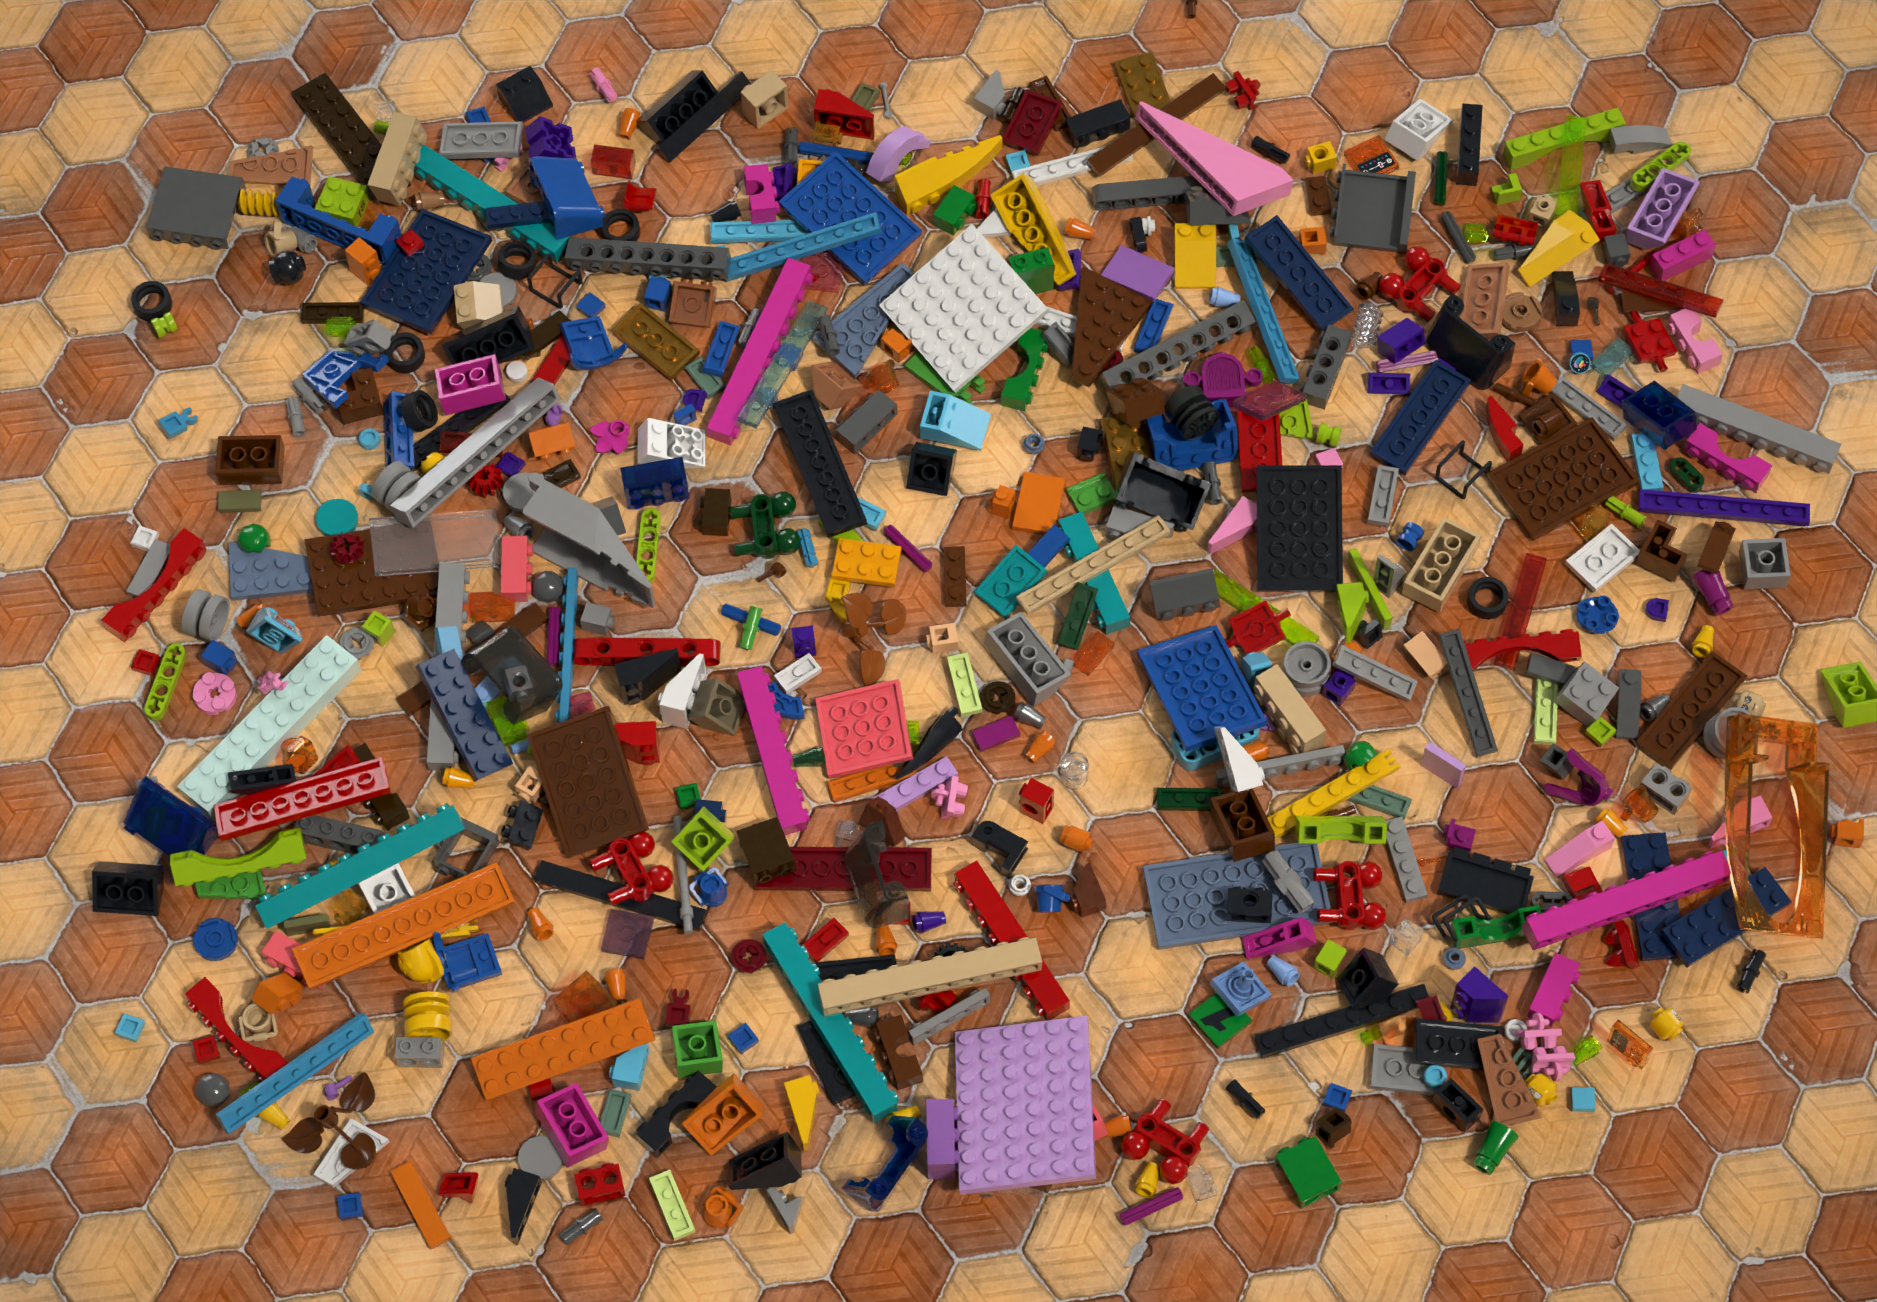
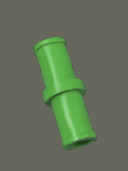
[739,606,763,650]

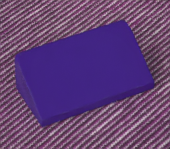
[772,163,798,201]
[1368,372,1410,394]
[1596,374,1644,414]

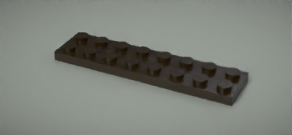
[291,73,411,206]

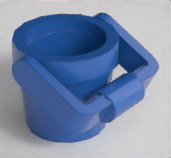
[688,867,729,907]
[1034,885,1071,913]

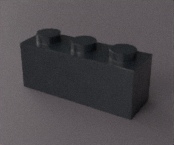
[1065,99,1130,148]

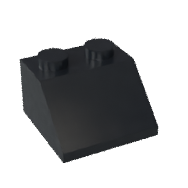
[496,66,553,123]
[906,442,957,496]
[1336,947,1399,1010]

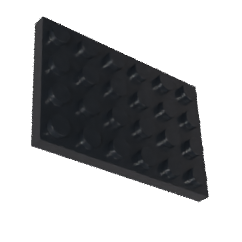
[1256,465,1343,592]

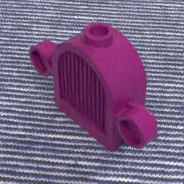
[1183,352,1263,407]

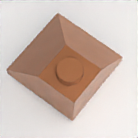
[811,361,864,410]

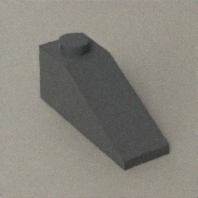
[1616,669,1641,740]

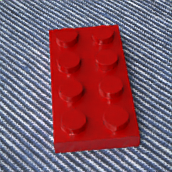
[1237,409,1282,492]

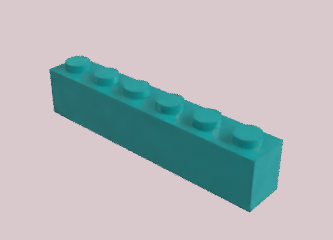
[1058,511,1130,635]

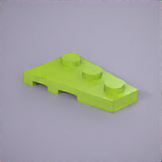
[1245,399,1314,440]

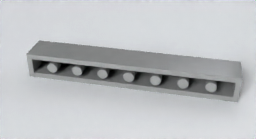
[1671,384,1841,474]

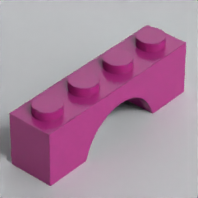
[1684,423,1772,493]

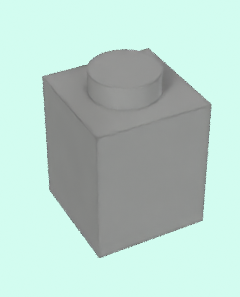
[580,602,615,636]

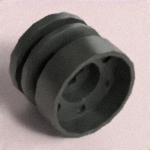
[1164,385,1219,440]

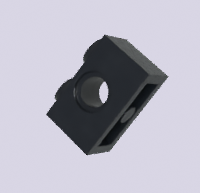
[1226,886,1273,924]
[1433,1078,1483,1132]

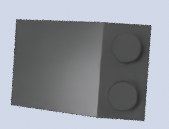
[1185,186,1251,225]

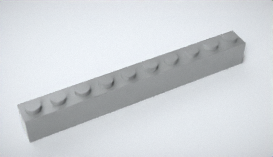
[390,378,561,528]
[427,563,470,770]

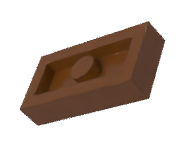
[1305,176,1331,216]

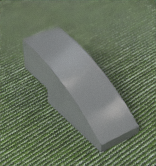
[1608,125,1672,154]

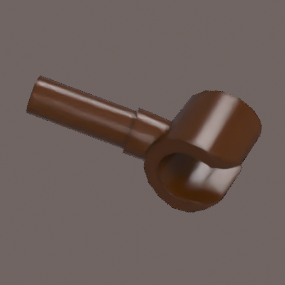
[757,562,787,582]

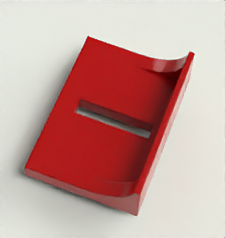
[624,180,657,211]
[1561,866,1603,901]

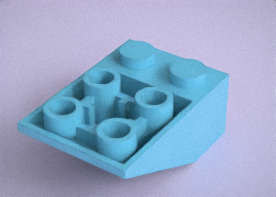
[920,391,991,451]

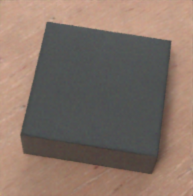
[466,620,494,644]

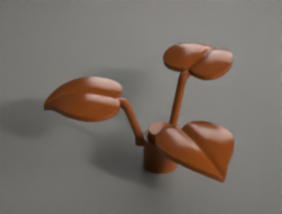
[841,593,906,687]

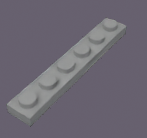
[1215,745,1345,787]

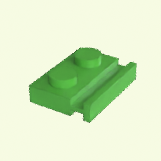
[1067,473,1118,515]

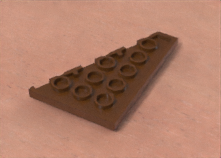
[1071,266,1152,387]

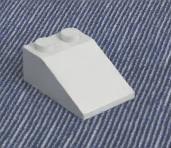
[1384,99,1453,161]
[657,653,707,729]
[1214,727,1265,792]
[358,863,416,914]

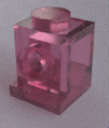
[570,691,596,717]

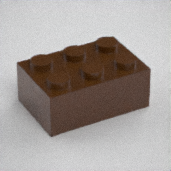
[215,435,285,485]
[1210,788,1275,862]

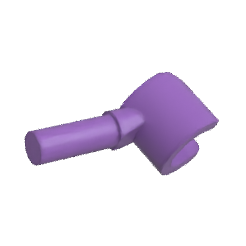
[325,1075,353,1101]

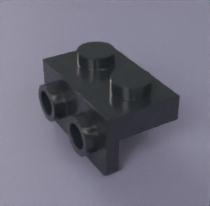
[500,799,544,850]

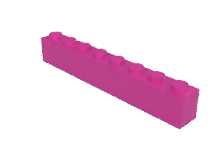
[737,666,810,835]

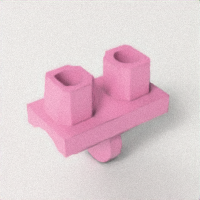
[931,775,968,820]
[1515,1013,1562,1050]
[1530,1046,1575,1081]

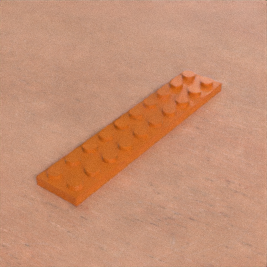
[292,862,515,991]

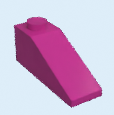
[1242,917,1317,959]

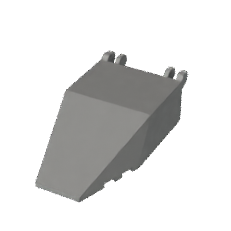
[523,472,655,608]

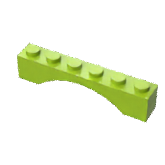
[1503,108,1626,171]
[170,827,306,887]

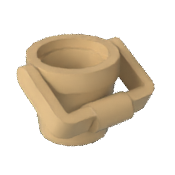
[264,221,297,258]
[239,1003,278,1042]

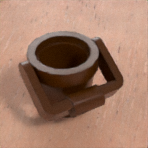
[404,594,437,632]

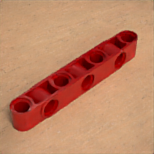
[573,638,721,667]

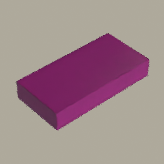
[972,715,1020,752]

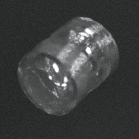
[1060,752,1089,790]

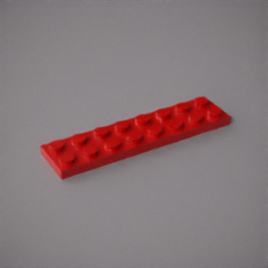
[213,757,391,842]

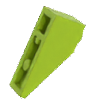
[1337,582,1369,643]

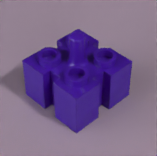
[525,116,577,159]

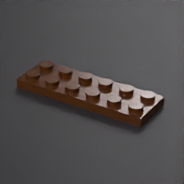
[1636,651,1748,770]

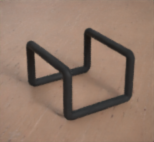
[527,253,583,309]
[1435,440,1492,499]
[1432,894,1491,942]

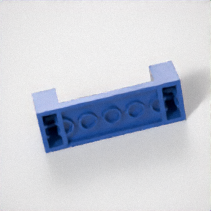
[276,176,402,265]

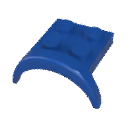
[560,316,628,370]
[433,932,502,993]

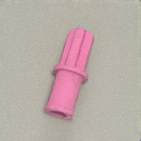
[589,68,617,103]

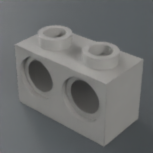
[344,320,393,356]
[1638,764,1692,815]
[395,1037,444,1068]

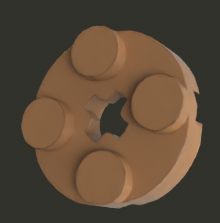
[1502,292,1542,333]

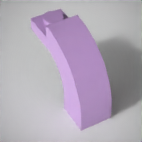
[866,126,931,182]

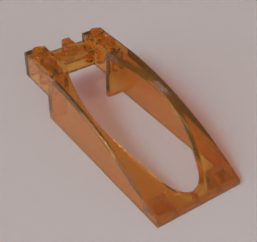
[1725,713,1830,939]

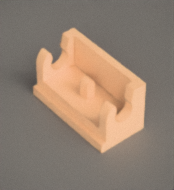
[1404,631,1449,680]

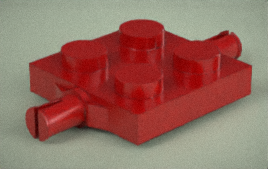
[1622,311,1677,373]
[1225,600,1291,655]

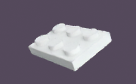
[1565,523,1640,593]

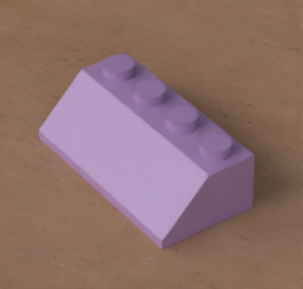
[1627,168,1700,250]

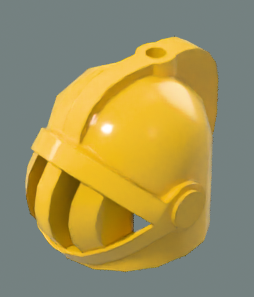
[397,939,444,983]

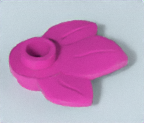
[590,420,629,454]

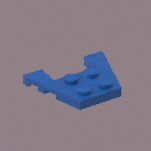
[302,351,389,408]

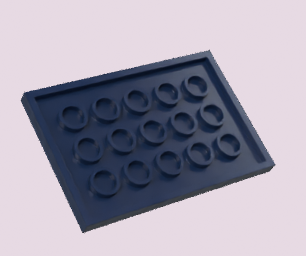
[360,209,493,335]

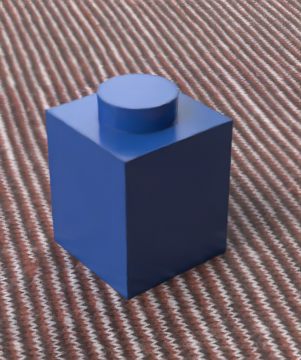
[644,277,672,312]
[201,640,237,675]

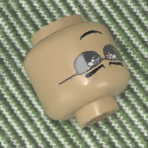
[1732,691,1766,720]

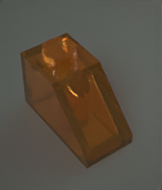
[469,592,515,623]

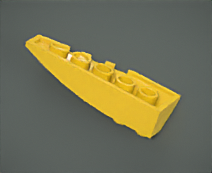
[894,135,1002,215]
[990,173,1076,285]

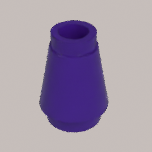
[912,911,946,933]

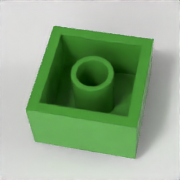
[672,1020,723,1078]

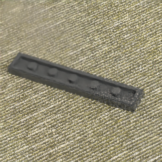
[1438,628,1498,758]

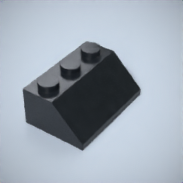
[92,861,164,916]

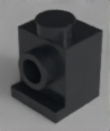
[1077,426,1103,462]

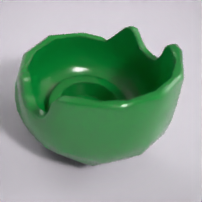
[237,524,271,553]
[1343,741,1378,770]

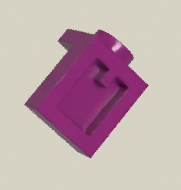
[1442,818,1476,852]

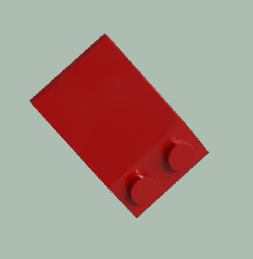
[814,89,875,140]
[615,721,660,765]

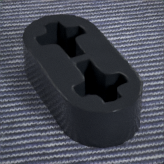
[1129,217,1147,253]

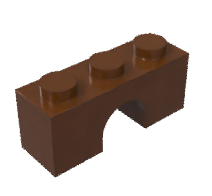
[873,1015,923,1090]

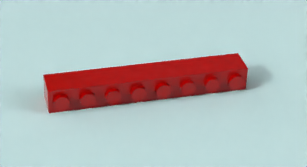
[953,860,1070,1021]

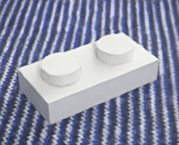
[774,653,822,695]

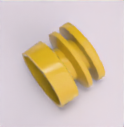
[403,991,452,1041]

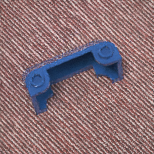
[529,156,605,240]
[1145,398,1238,471]

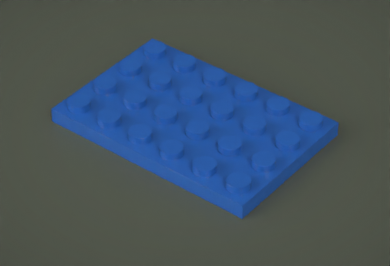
[778,151,922,285]
[1137,625,1267,752]

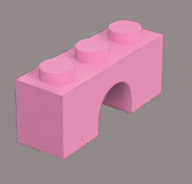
[1667,306,1723,374]

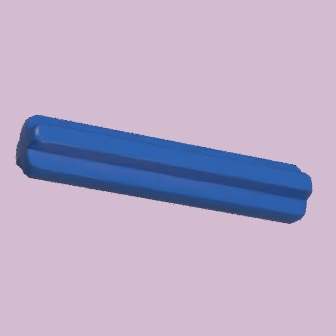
[721,603,781,636]

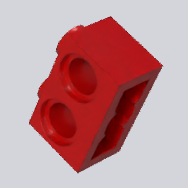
[574,1163,626,1206]

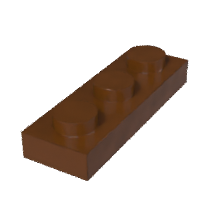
[944,546,967,607]

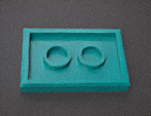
[974,545,1048,619]

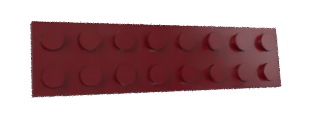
[755,847,932,892]

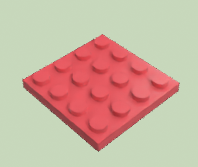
[815,679,914,779]

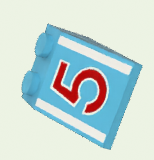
[246,607,303,655]

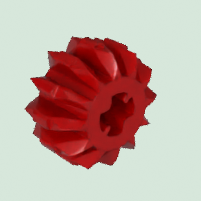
[468,463,503,498]

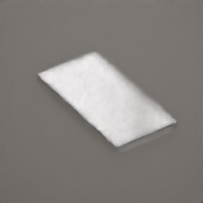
[369,509,502,576]

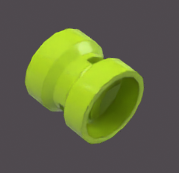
[151,312,178,339]
[1316,423,1342,448]

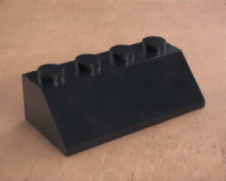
[636,70,717,144]
[442,305,535,365]

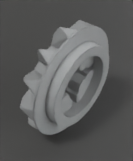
[246,136,279,157]
[340,627,374,660]

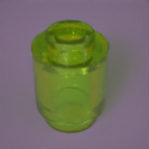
[326,316,357,337]

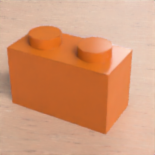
[345,238,381,285]
[528,421,575,460]
[251,972,305,1015]

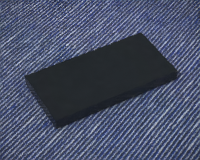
[811,954,896,981]
[1413,1018,1502,1071]
[797,1021,857,1105]

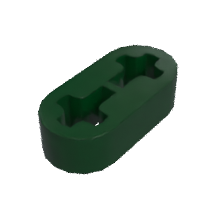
[1669,457,1704,493]

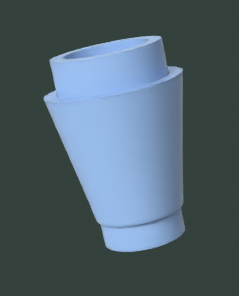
[1209,287,1240,307]
[1267,955,1300,987]

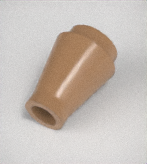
[414,192,444,211]

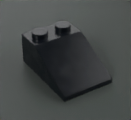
[614,648,681,705]
[729,1131,802,1190]

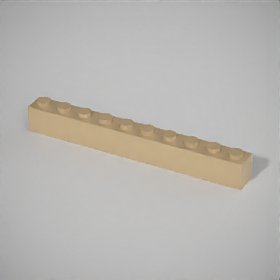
[818,937,1042,1017]

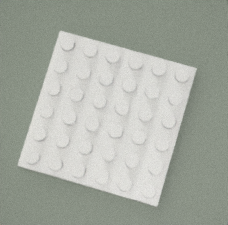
[879,224,1049,393]

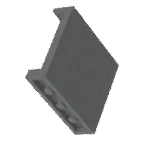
[1330,163,1416,254]
[146,166,246,250]

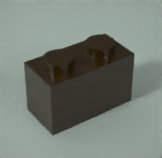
[698,488,732,536]

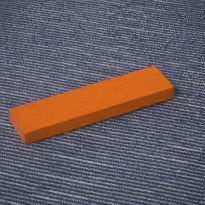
[827,761,916,803]
[390,1161,451,1250]

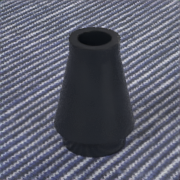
[710,201,742,222]

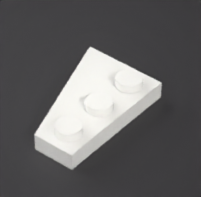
[313,1118,389,1188]

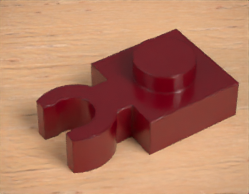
[665,989,691,1027]

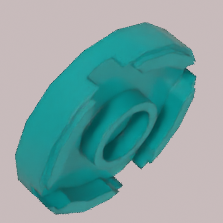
[316,499,358,536]

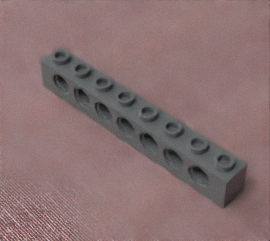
[565,237,732,280]
[1098,300,1255,393]

